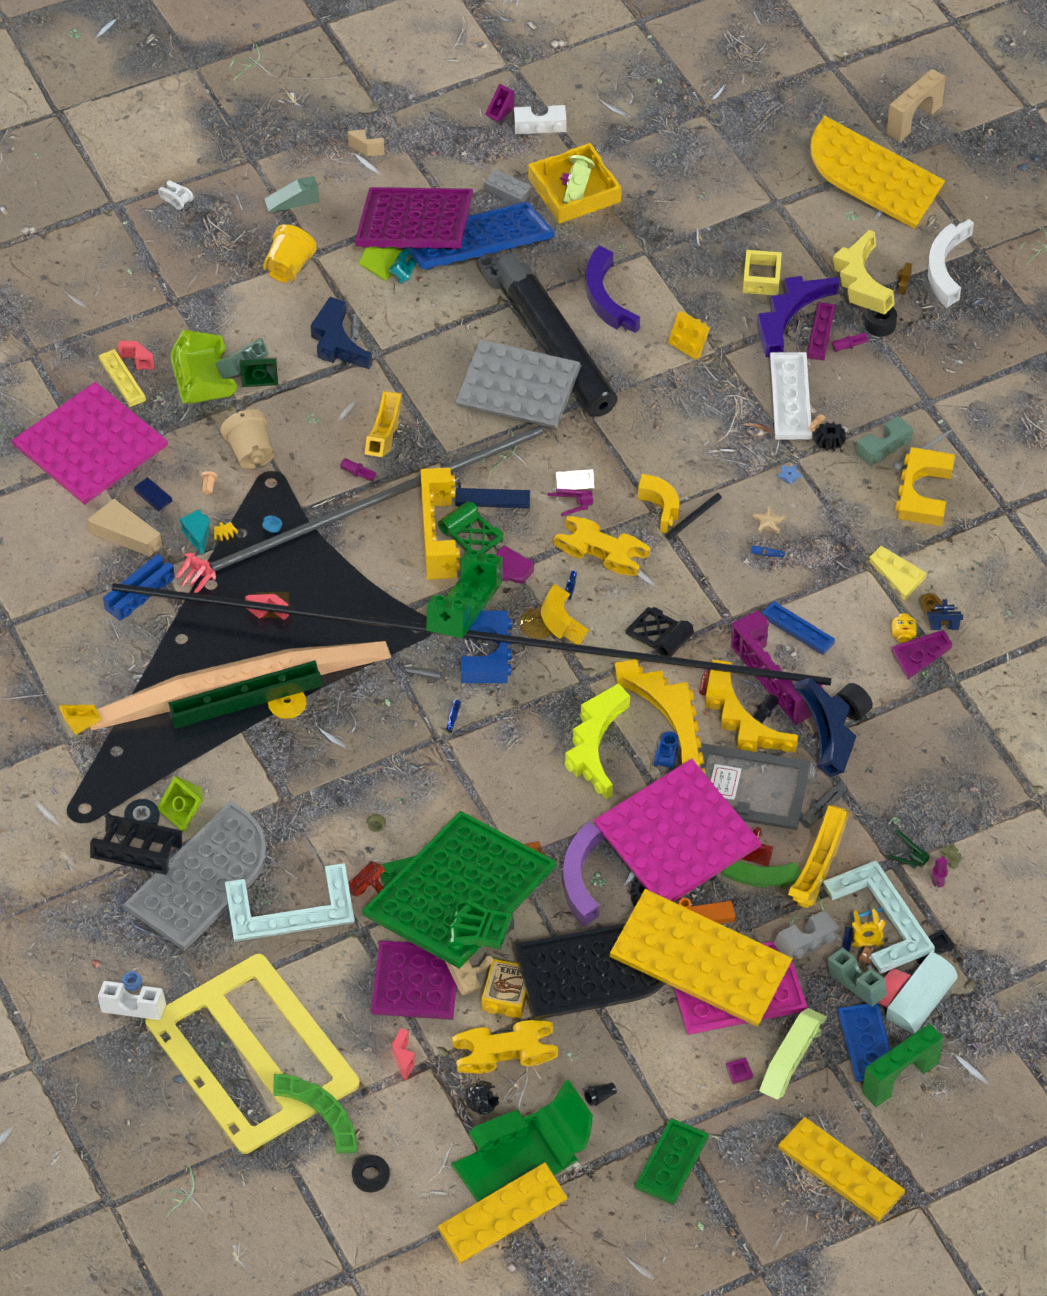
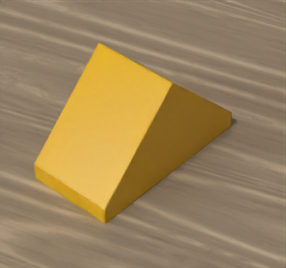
[59,705,101,735]

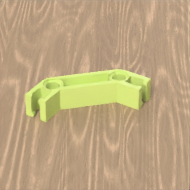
[759,1008,827,1100]

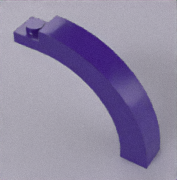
[586,245,640,333]

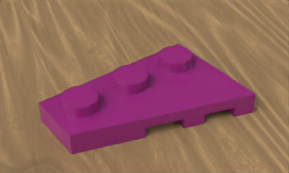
[892,630,952,679]

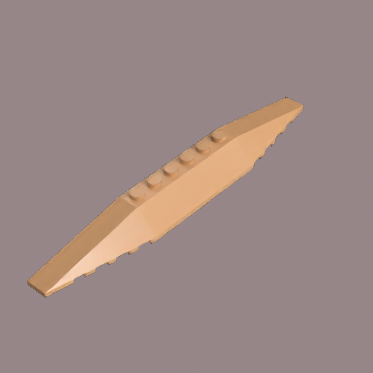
[90,641,391,731]

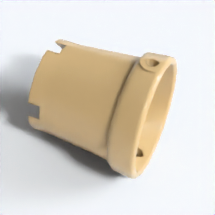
[220,409,274,469]

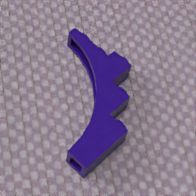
[757,276,840,357]

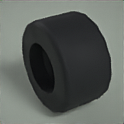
[864,307,897,337]
[835,683,873,720]

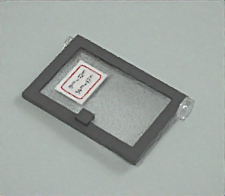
[698,743,817,830]

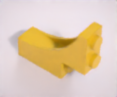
[365,390,402,457]

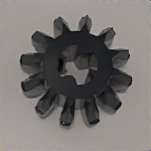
[815,421,846,452]

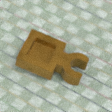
[898,262,912,295]

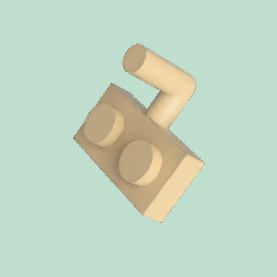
[445,956,493,996]

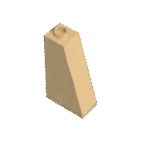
[87,499,162,556]

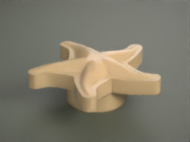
[753,506,786,533]

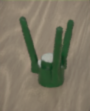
[888,830,930,869]

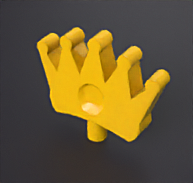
[214,522,238,541]

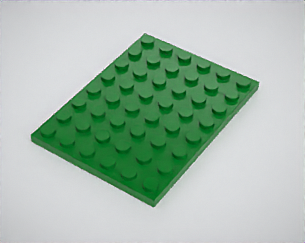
[362,811,557,969]

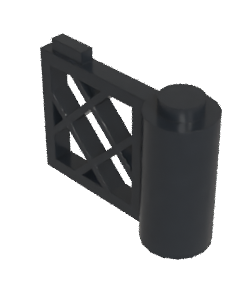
[625,607,694,657]

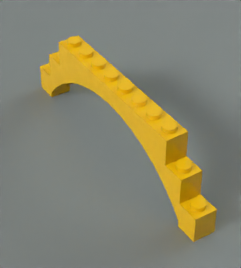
[615,660,706,775]

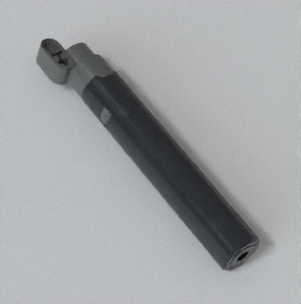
[478,253,618,417]

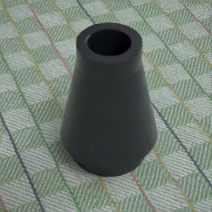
[584,1082,617,1106]

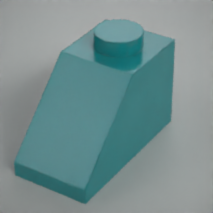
[180,509,211,555]

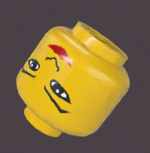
[892,613,917,643]

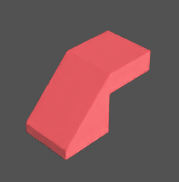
[118,341,155,370]
[245,594,289,620]
[392,1028,415,1080]

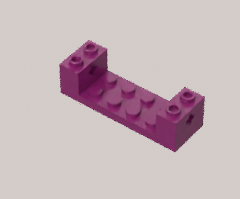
[731,610,824,725]

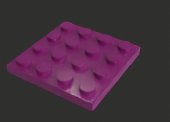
[371,941,457,1020]

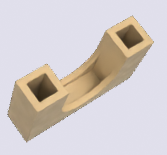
[886,69,946,142]

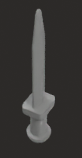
[893,429,953,471]

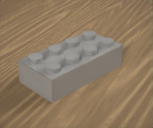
[484,169,532,204]

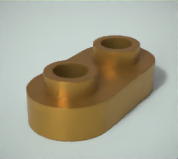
[920,593,948,626]

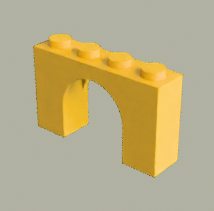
[895,447,955,526]

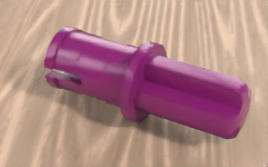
[832,333,868,352]
[340,458,376,481]
[932,856,948,888]

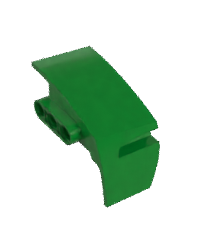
[451,1080,593,1202]

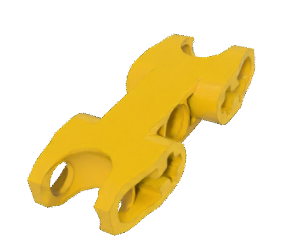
[553,516,650,576]
[452,1020,558,1074]

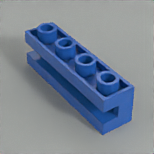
[103,554,175,621]

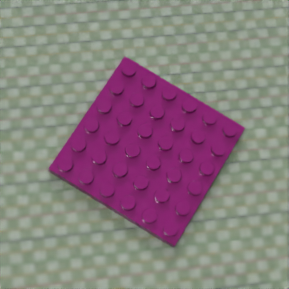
[355,187,473,249]

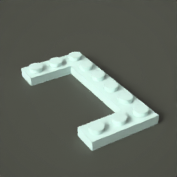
[823,860,935,974]
[225,863,355,942]

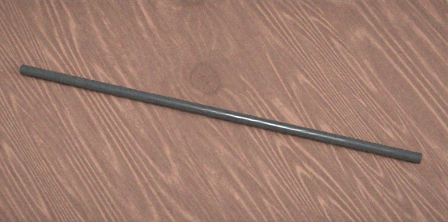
[210,426,543,571]

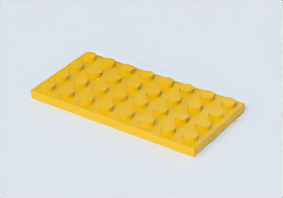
[609,889,793,1027]

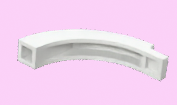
[928,219,974,308]

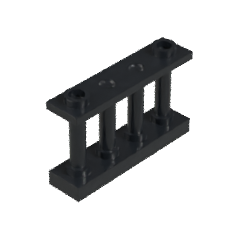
[90,814,182,875]

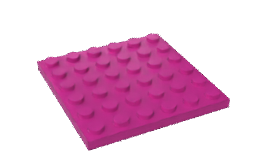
[12,382,168,505]
[594,759,761,902]

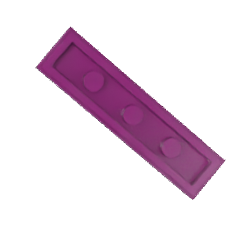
[807,302,836,361]

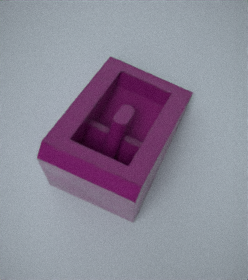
[485,83,515,122]

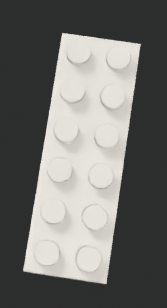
[770,352,812,440]

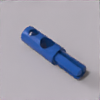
[751,545,785,558]

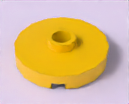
[268,692,307,719]

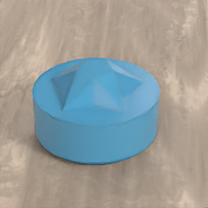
[262,516,282,532]

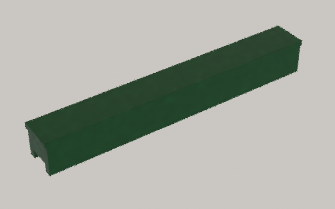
[168,660,324,729]

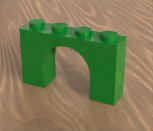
[862,1024,943,1107]

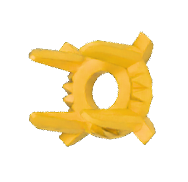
[851,909,885,948]

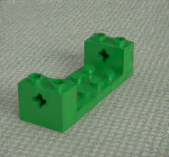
[426,550,503,639]

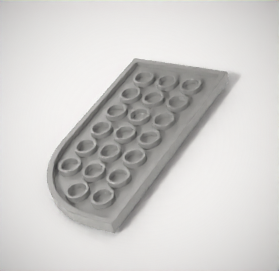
[123,800,266,951]

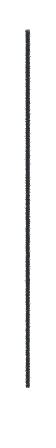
[112,583,832,686]

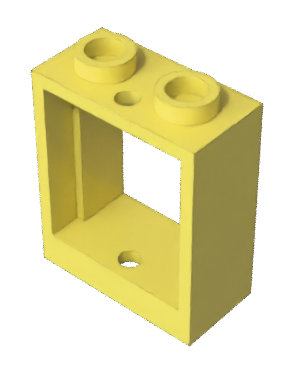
[743,250,782,295]

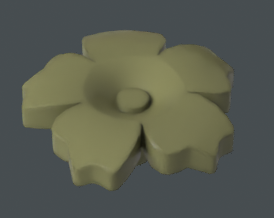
[940,845,962,869]

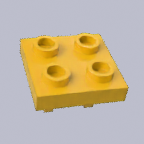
[668,311,710,360]

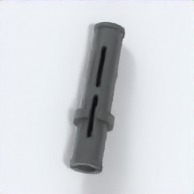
[800,782,846,828]

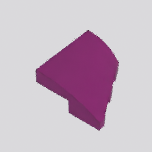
[495,545,534,584]

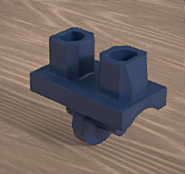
[926,599,963,630]

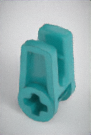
[388,249,416,284]

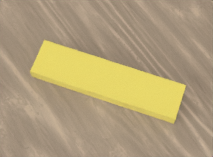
[98,349,146,407]

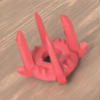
[177,553,216,593]

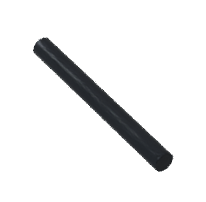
[665,493,722,540]

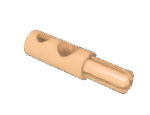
[809,414,825,432]

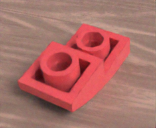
[878,968,911,1008]

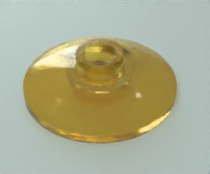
[519,607,553,639]

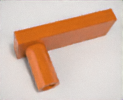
[679,898,736,924]

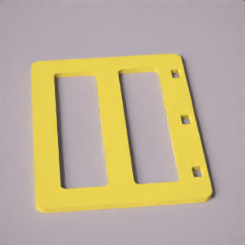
[145,954,360,1154]

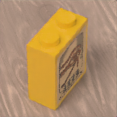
[481,959,527,1018]

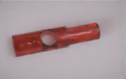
[699,669,711,695]

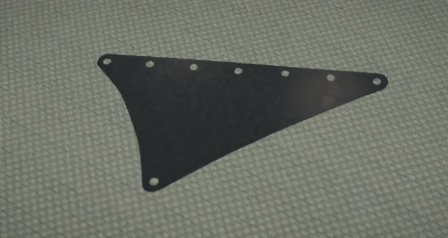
[66,471,432,823]

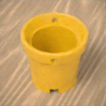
[263,224,317,283]

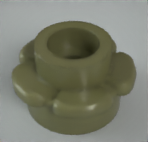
[367,814,386,832]

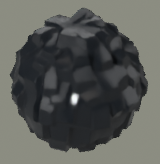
[466,1081,499,1115]

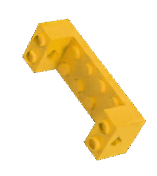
[421,468,460,580]

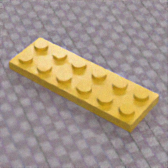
[778,1117,905,1222]
[437,1163,568,1264]

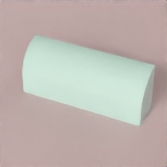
[886,951,958,1035]

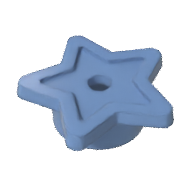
[778,465,802,484]

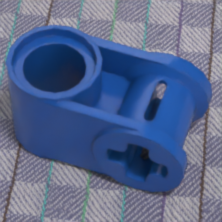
[654,731,678,770]

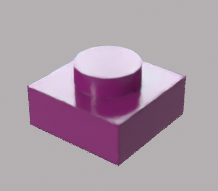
[726,1058,753,1084]

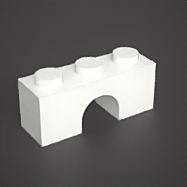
[514,105,566,134]
[98,981,166,1020]

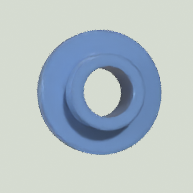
[122,971,142,991]

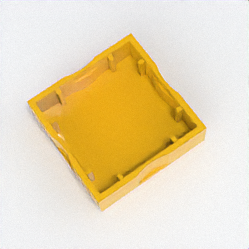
[528,143,621,224]

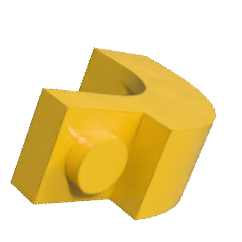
[638,474,679,533]
[541,584,590,645]

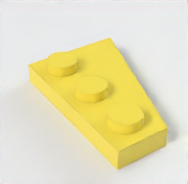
[869,546,927,601]

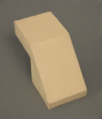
[348,130,385,156]

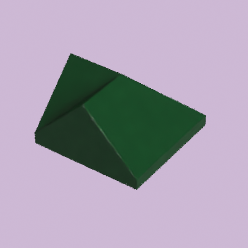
[240,357,278,387]

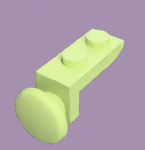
[563,155,595,203]

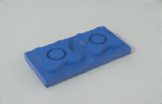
[837,1003,891,1082]

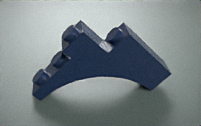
[310,297,372,370]
[794,678,857,777]

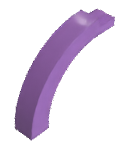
[563,822,606,927]

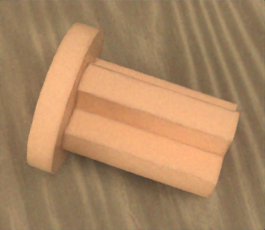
[201,471,218,495]

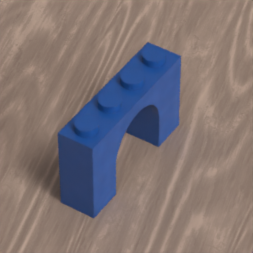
[461,611,512,683]

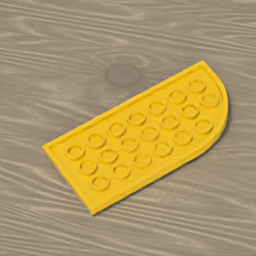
[810,115,945,229]

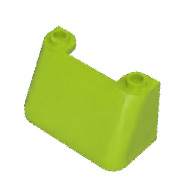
[171,330,237,404]

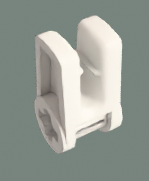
[158,180,194,210]

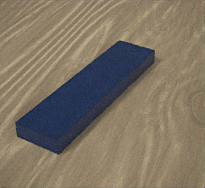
[455,488,530,509]

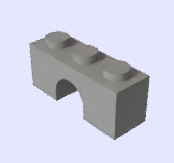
[774,910,840,960]

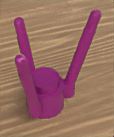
[547,488,593,516]

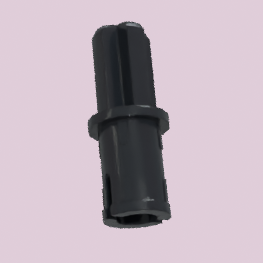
[753,694,779,724]

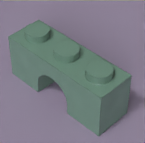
[856,416,913,467]
[828,948,887,1007]

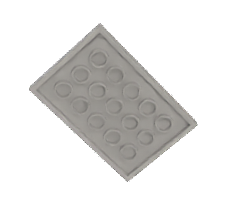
[455,340,581,429]

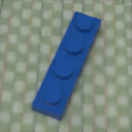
[762,601,835,655]

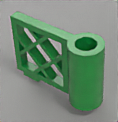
[438,501,504,553]

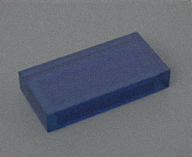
[134,477,173,512]

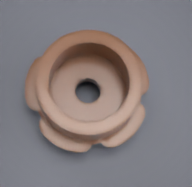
[858,946,873,965]

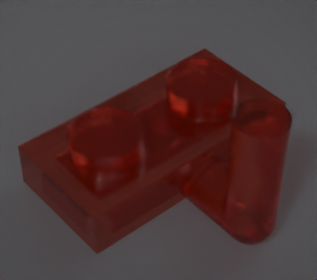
[740,827,774,867]
[348,861,385,897]

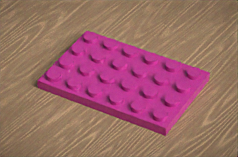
[673,941,807,1035]

